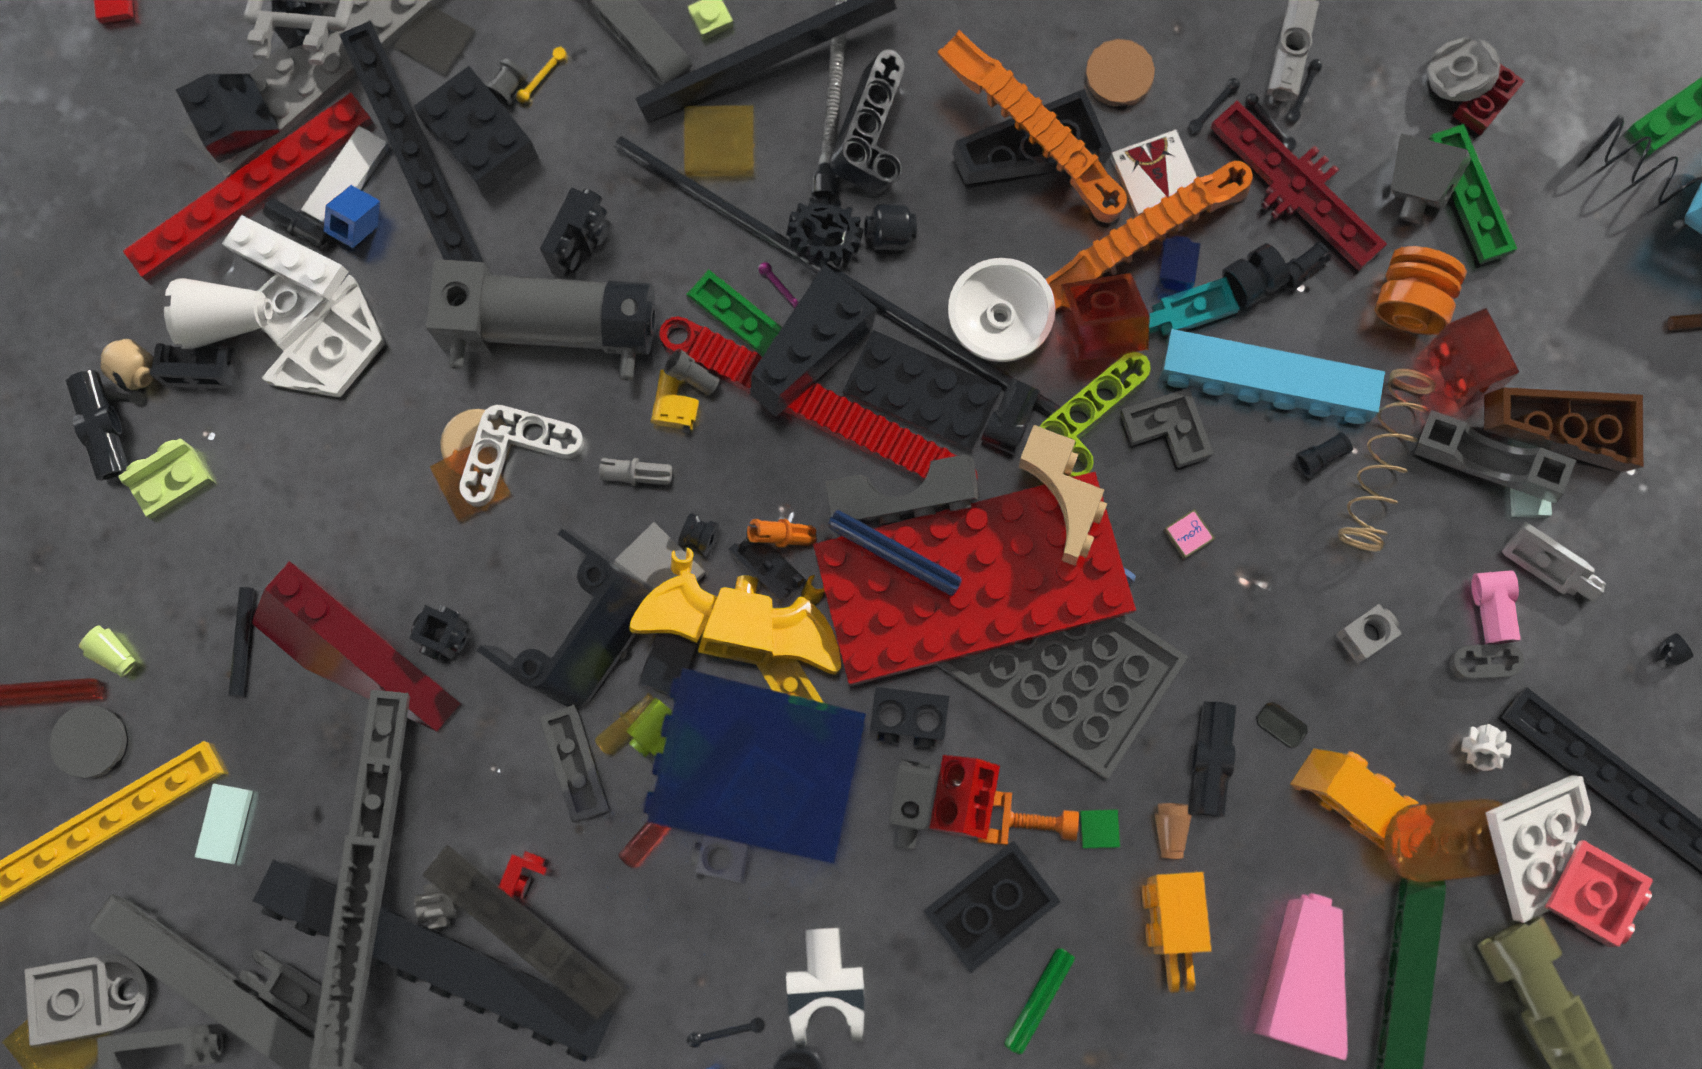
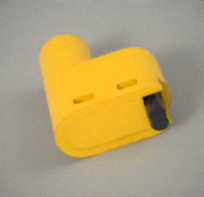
[650,369,699,434]

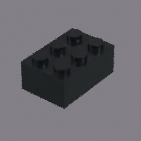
[413,66,538,198]
[923,840,1061,974]

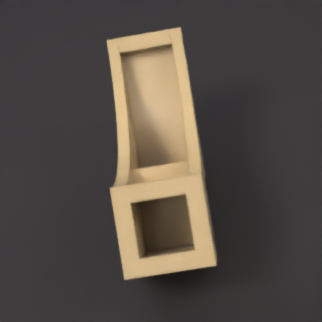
[1019,425,1107,565]

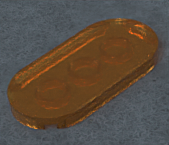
[1384,798,1503,882]

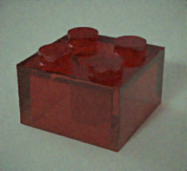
[1061,273,1150,361]
[1427,308,1520,409]

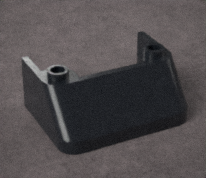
[477,528,654,708]

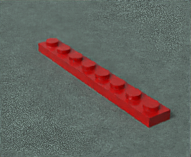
[123,92,374,282]

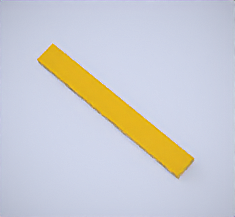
[0,741,225,906]

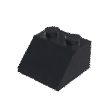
[175,74,281,164]

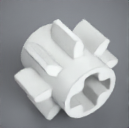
[1461,724,1511,771]

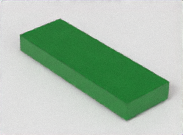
[686,269,782,357]

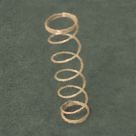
[1337,369,1436,551]

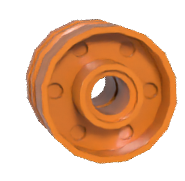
[1374,246,1467,335]

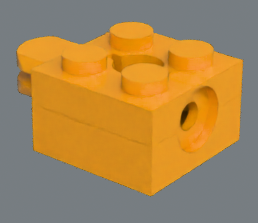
[1142,872,1211,993]

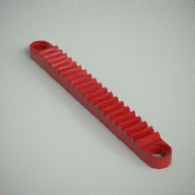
[659,316,978,482]

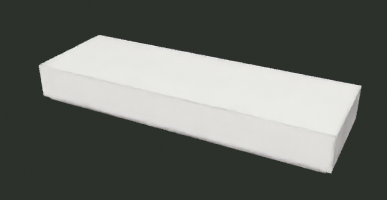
[301,126,390,225]

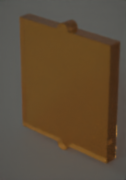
[429,445,511,522]

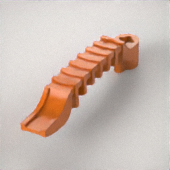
[937,30,1127,223]
[1045,161,1252,312]

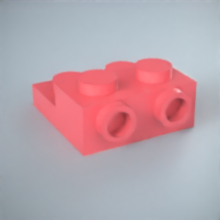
[1545,840,1653,947]

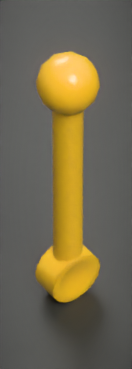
[516,47,567,103]

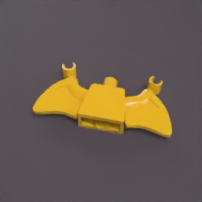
[629,548,841,675]

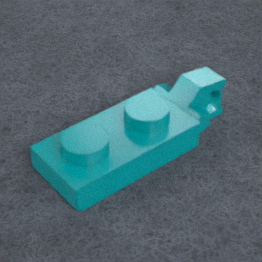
[1137,277,1240,336]

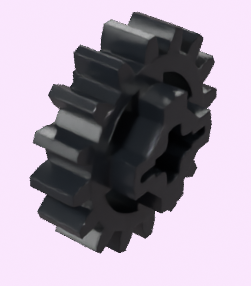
[786,197,864,267]

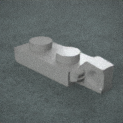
[1502,521,1606,603]

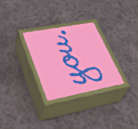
[1163,509,1215,560]

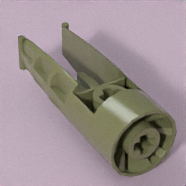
[1477,916,1613,1069]

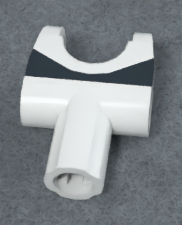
[786,928,865,1046]

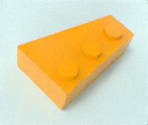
[1290,748,1432,858]

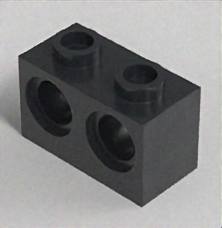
[870,687,949,749]

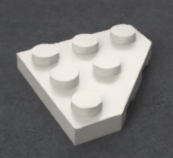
[1485,775,1591,923]

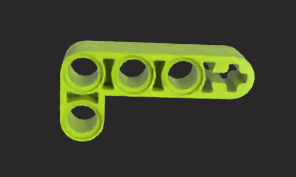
[1039,352,1151,477]

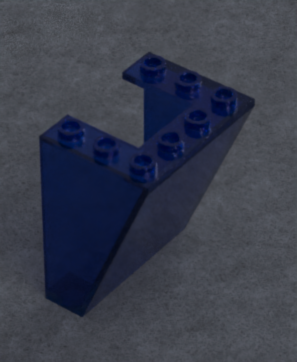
[643,668,866,864]

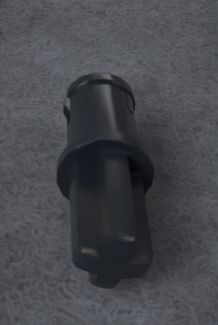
[262,199,331,249]

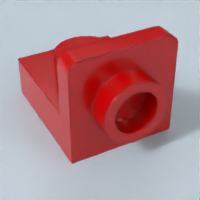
[498,851,552,902]

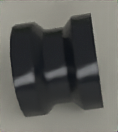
[678,513,719,556]

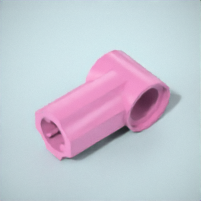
[1471,570,1521,644]

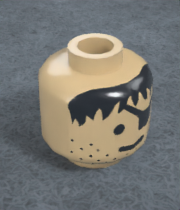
[100,339,154,392]

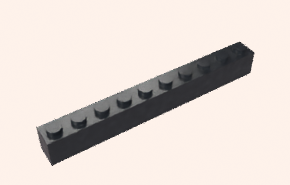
[253,859,618,1062]

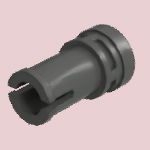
[664,349,720,396]

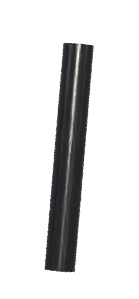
[228,587,254,697]

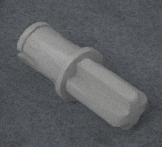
[599,458,672,486]

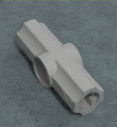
[1267,0,1319,102]

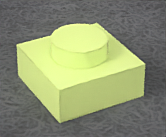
[688,0,734,41]

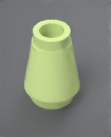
[79,625,137,677]

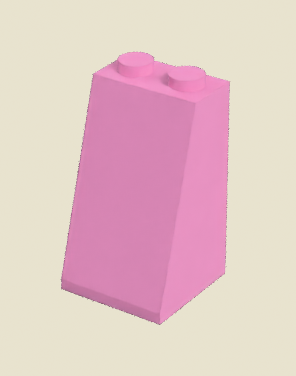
[1254,893,1347,1060]

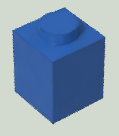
[324,185,380,248]

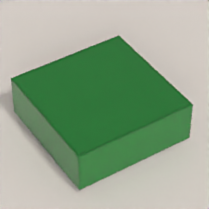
[1079,809,1120,849]

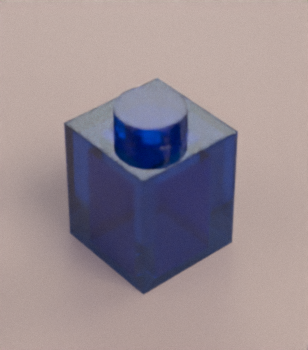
[1155,236,1201,293]

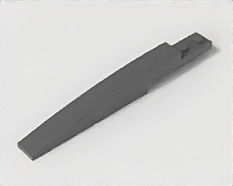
[309,690,410,1069]

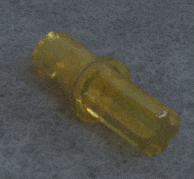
[595,692,654,755]

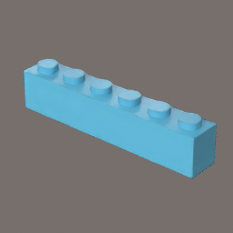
[1159,329,1385,424]

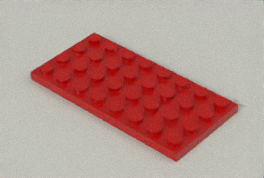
[813,472,1136,686]

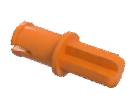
[747,519,817,548]

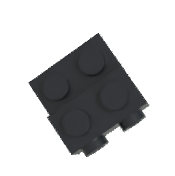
[540,187,608,279]

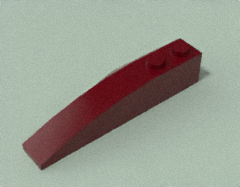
[251,561,462,732]

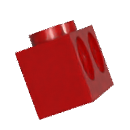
[929,755,1000,840]

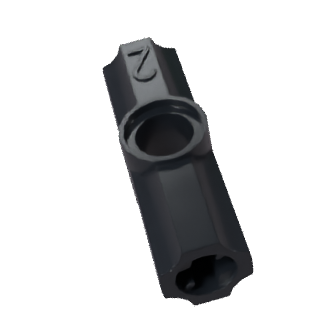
[65,370,128,481]
[1191,701,1236,818]

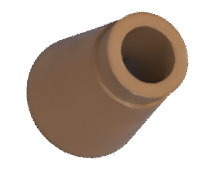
[1154,803,1192,859]

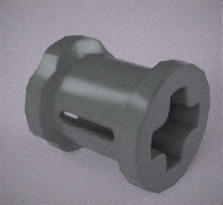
[485,58,528,105]

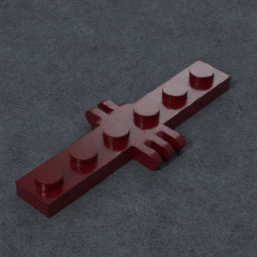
[1210,101,1387,271]

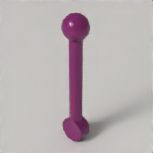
[758,262,799,308]

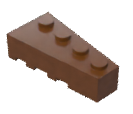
[1484,387,1644,473]

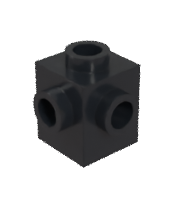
[409,605,468,661]

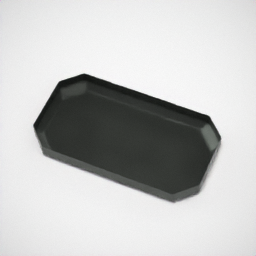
[1257,702,1308,747]

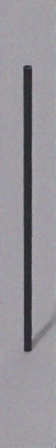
[614,136,1060,416]

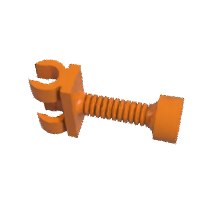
[978,791,1079,846]

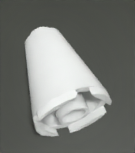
[164,278,273,350]

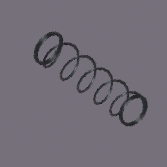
[1589,115,1702,204]

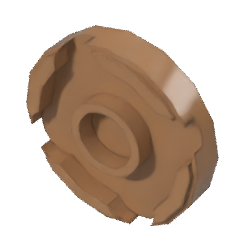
[1086,39,1155,107]

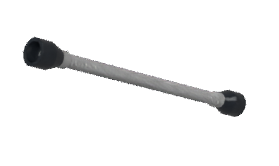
[811,0,847,201]

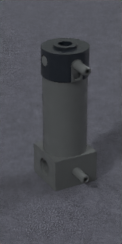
[426,259,656,381]

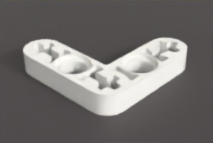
[459,405,584,507]

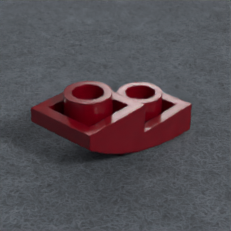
[1453,64,1525,136]

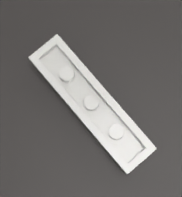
[222,215,349,301]

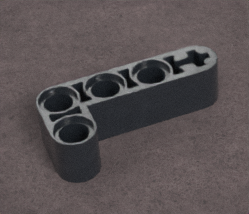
[830,50,905,194]

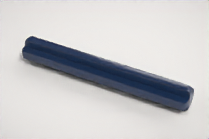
[828,510,962,596]

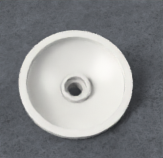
[948,258,1055,362]

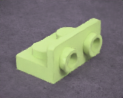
[118,439,213,519]

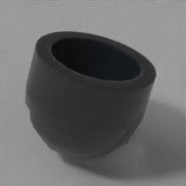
[1659,633,1694,666]

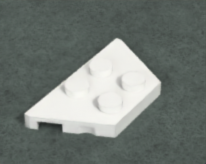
[262,275,385,397]

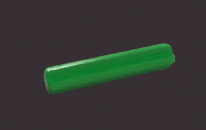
[1005,948,1075,1055]

